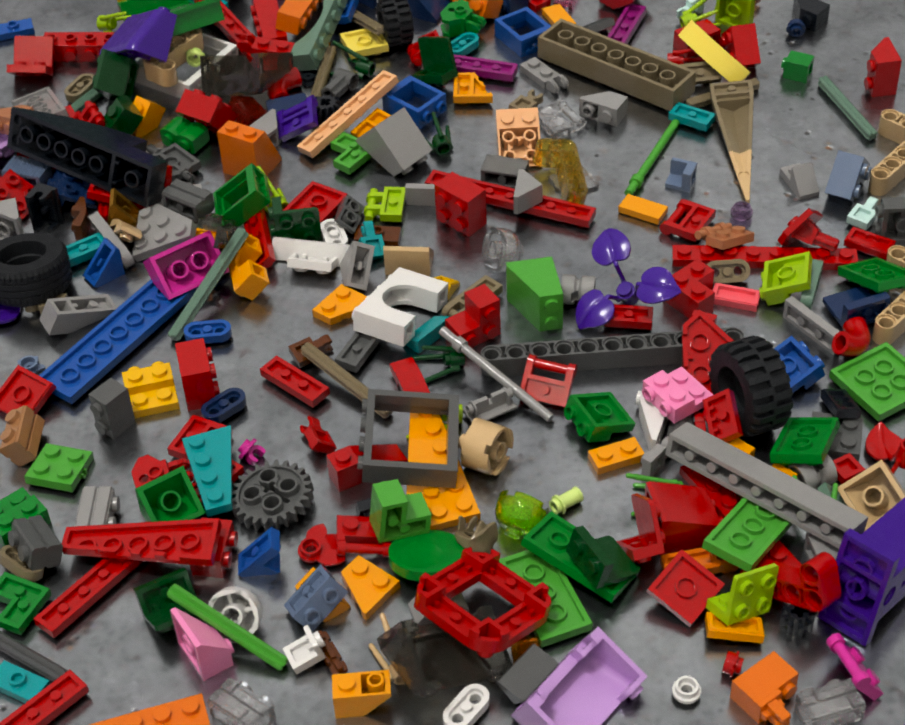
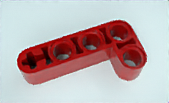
[739,552,841,612]

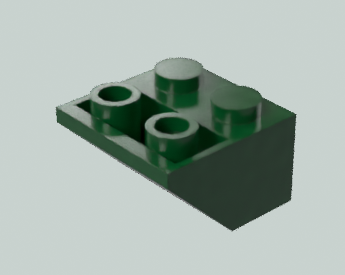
[92,49,140,101]

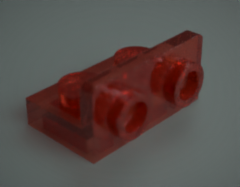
[228,95,267,126]

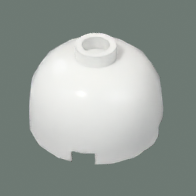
[206,586,263,643]

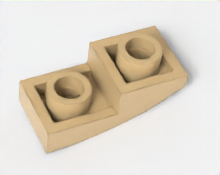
[110,219,142,243]

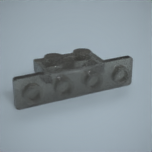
[197,213,238,249]

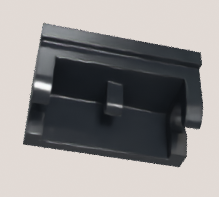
[25,182,65,233]

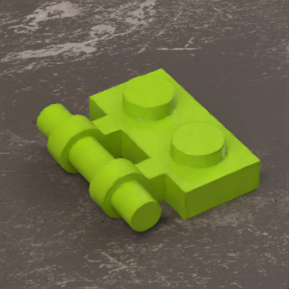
[363,187,406,222]

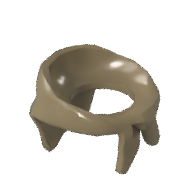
[455,516,498,554]

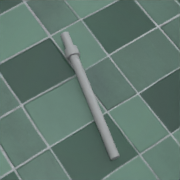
[439,326,554,423]

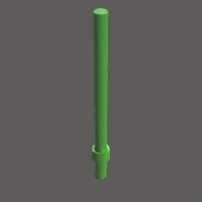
[624,119,680,196]

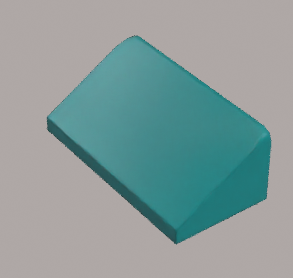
[406,316,449,354]

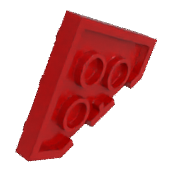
[682,309,734,410]

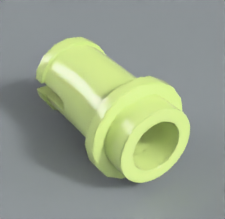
[549,486,584,515]

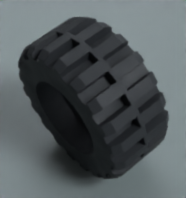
[709,336,793,437]

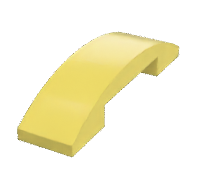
[678,20,751,82]

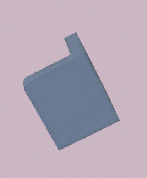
[665,158,697,193]

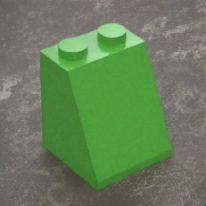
[506,256,563,332]

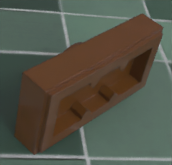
[354,225,401,246]

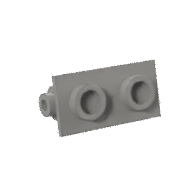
[463,387,517,423]

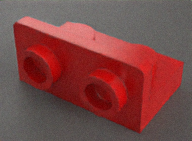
[703,388,743,442]

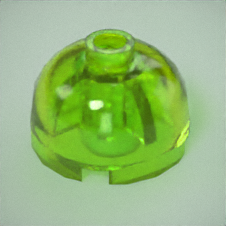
[495,490,549,539]

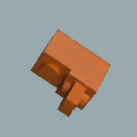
[730,651,799,725]

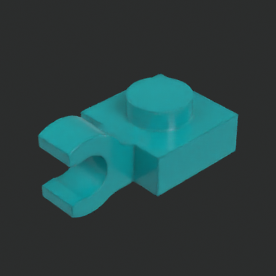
[359,220,385,260]

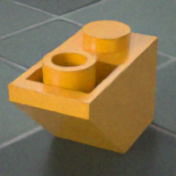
[132,95,166,138]
[332,670,391,719]

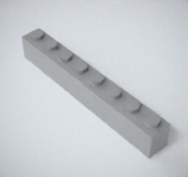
[665,422,868,549]

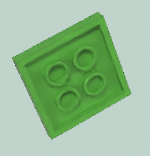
[829,342,905,422]

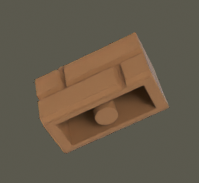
[0,405,45,466]

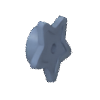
[17,356,45,374]

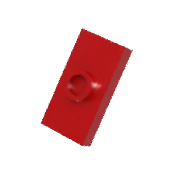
[843,227,896,260]

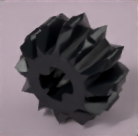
[316,94,343,125]

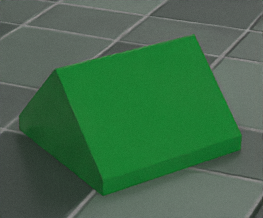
[135,466,205,522]

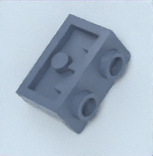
[284,564,348,632]

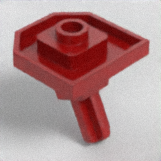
[777,208,839,252]

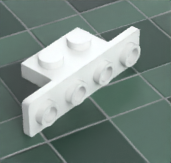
[272,237,350,274]

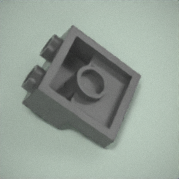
[872,197,905,244]

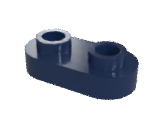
[201,388,246,423]

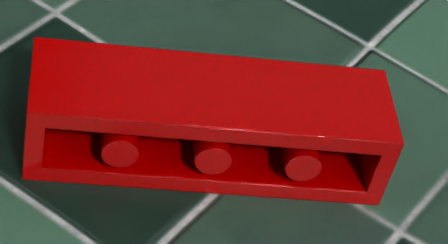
[250,0,288,42]

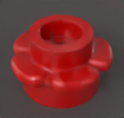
[722,650,744,678]

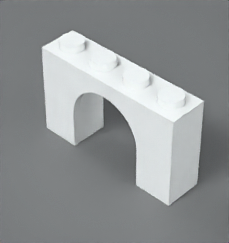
[352,267,448,347]

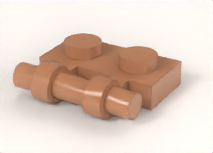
[694,222,754,250]

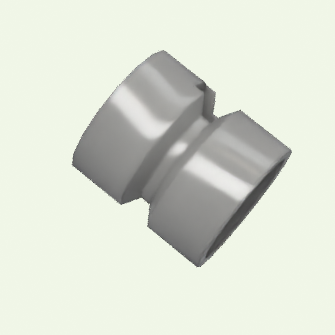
[561,274,596,305]
[788,454,838,490]

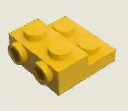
[122,361,180,418]

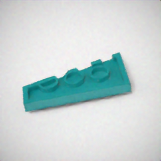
[182,425,233,517]

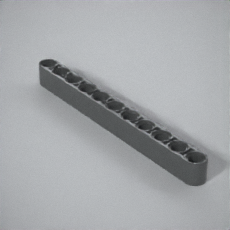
[480,327,744,378]

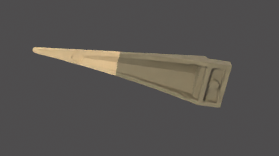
[710,80,754,205]

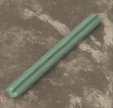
[168,228,248,341]

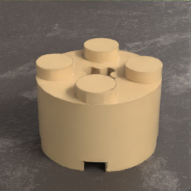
[458,417,514,476]

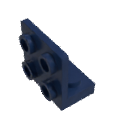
[822,286,891,327]

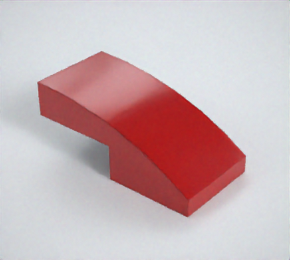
[389,357,430,393]

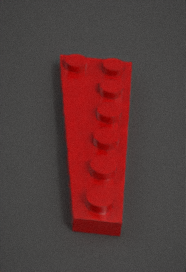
[62,518,222,567]

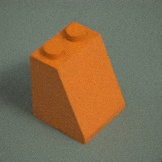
[217,120,282,176]

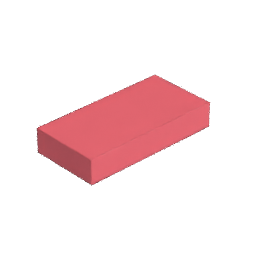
[713,283,761,312]

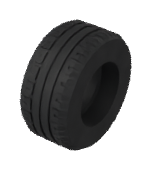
[0,233,72,307]

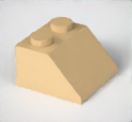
[838,460,905,531]

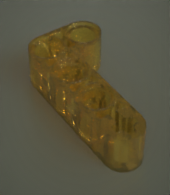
[533,138,588,205]

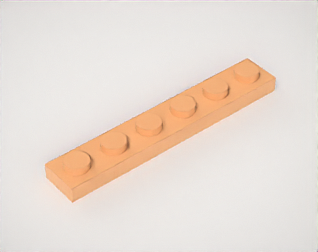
[297,70,399,158]

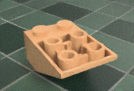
[496,107,543,168]

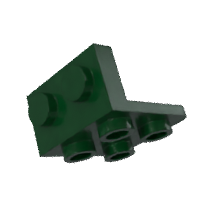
[411,36,458,86]
[268,197,322,242]
[566,525,639,589]
[133,568,201,632]

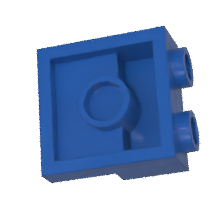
[774,335,825,393]

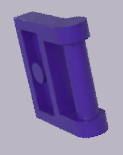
[277,95,318,142]

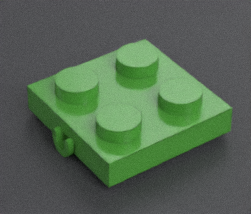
[24,443,94,492]

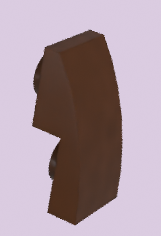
[71,196,90,241]

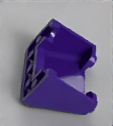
[99,7,177,63]

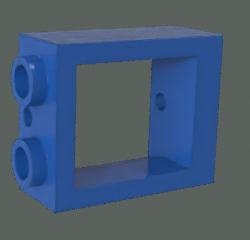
[494,7,551,58]
[382,75,447,129]

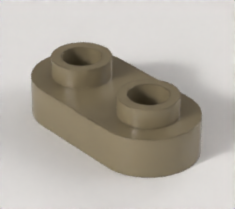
[64,73,94,103]
[706,259,750,284]
[0,545,45,582]

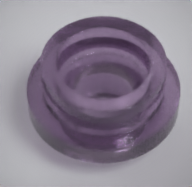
[730,201,753,221]

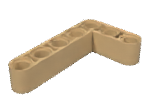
[868,109,905,196]
[872,245,905,345]

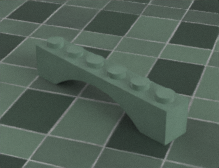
[289,0,348,71]

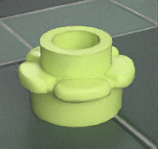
[186,47,206,67]

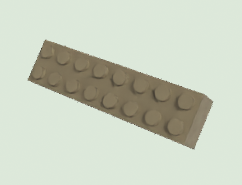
[538,19,696,111]

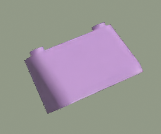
[511,627,647,725]

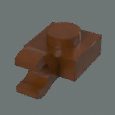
[288,334,333,368]

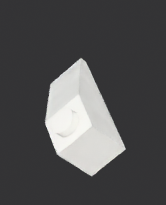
[635,390,669,450]

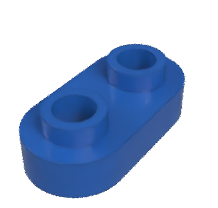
[184,319,232,344]

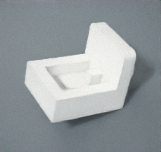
[283,624,326,675]

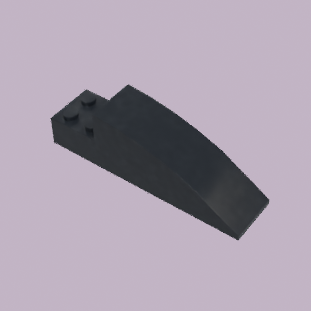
[7,107,168,207]

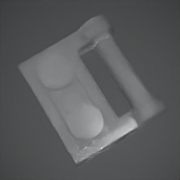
[538,98,587,140]

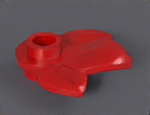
[298,523,346,566]

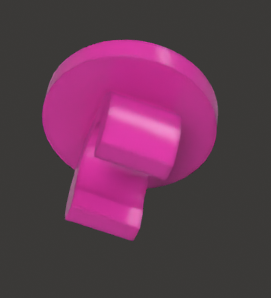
[237,438,266,466]

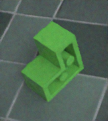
[369,479,432,543]

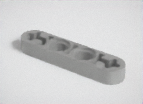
[87,211,136,269]

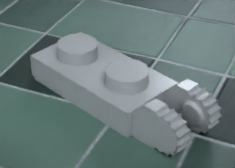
[519,57,570,94]

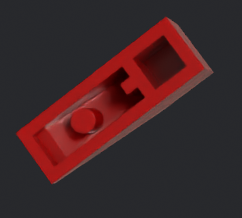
[326,444,408,492]

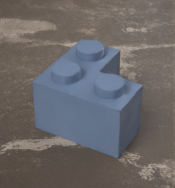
[825,150,872,203]

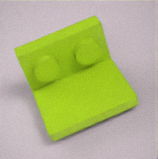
[706,563,779,626]

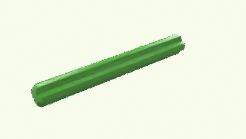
[167,584,288,671]

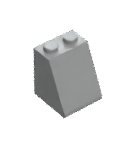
[355,107,432,177]

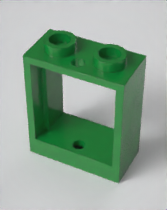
[213,163,271,232]

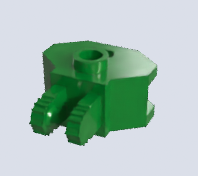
[440,0,487,38]

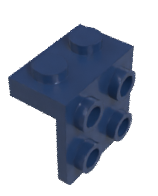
[46,169,98,209]

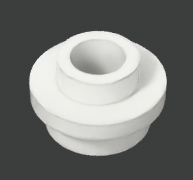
[672,676,701,704]

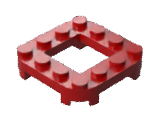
[414,547,552,658]

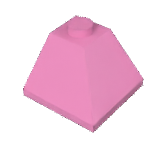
[170,607,234,681]

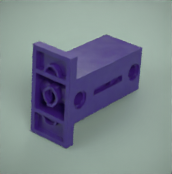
[818,497,905,647]

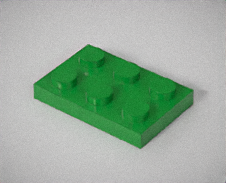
[838,257,905,294]
[769,417,840,466]

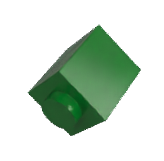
[781,50,815,83]

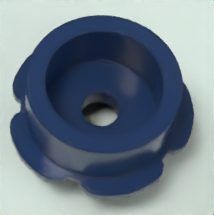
[786,19,806,37]

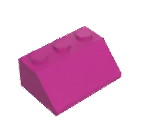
[143,230,230,300]

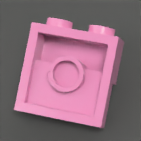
[642,366,713,424]

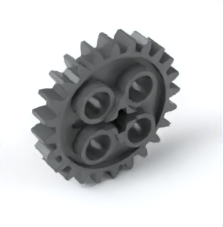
[232,459,314,532]

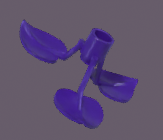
[576,228,681,330]

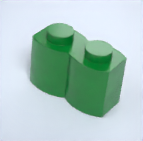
[160,117,210,154]

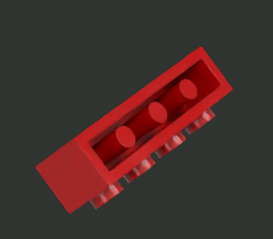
[44,32,115,62]

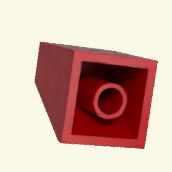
[645,481,723,556]

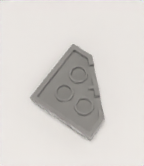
[132,204,197,262]

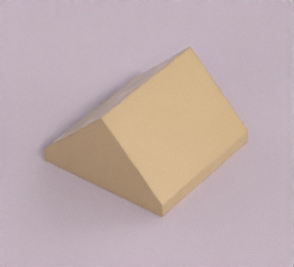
[383,246,434,276]

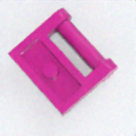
[826,633,883,701]

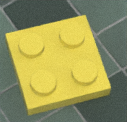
[340,28,389,59]

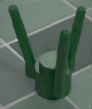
[330,40,376,79]
[424,112,453,155]
[412,345,465,384]

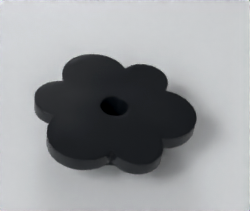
[301,72,317,88]

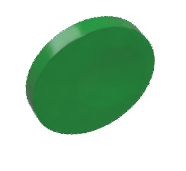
[388,530,465,581]

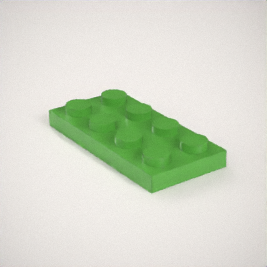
[702,497,793,572]
[499,550,593,648]

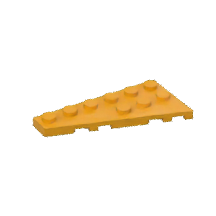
[407,413,481,530]

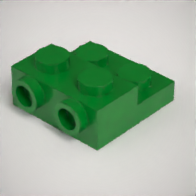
[564,392,636,442]
[0,487,51,546]

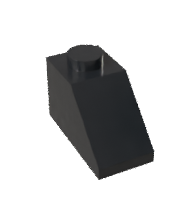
[793,0,830,32]

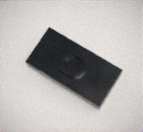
[820,389,862,418]

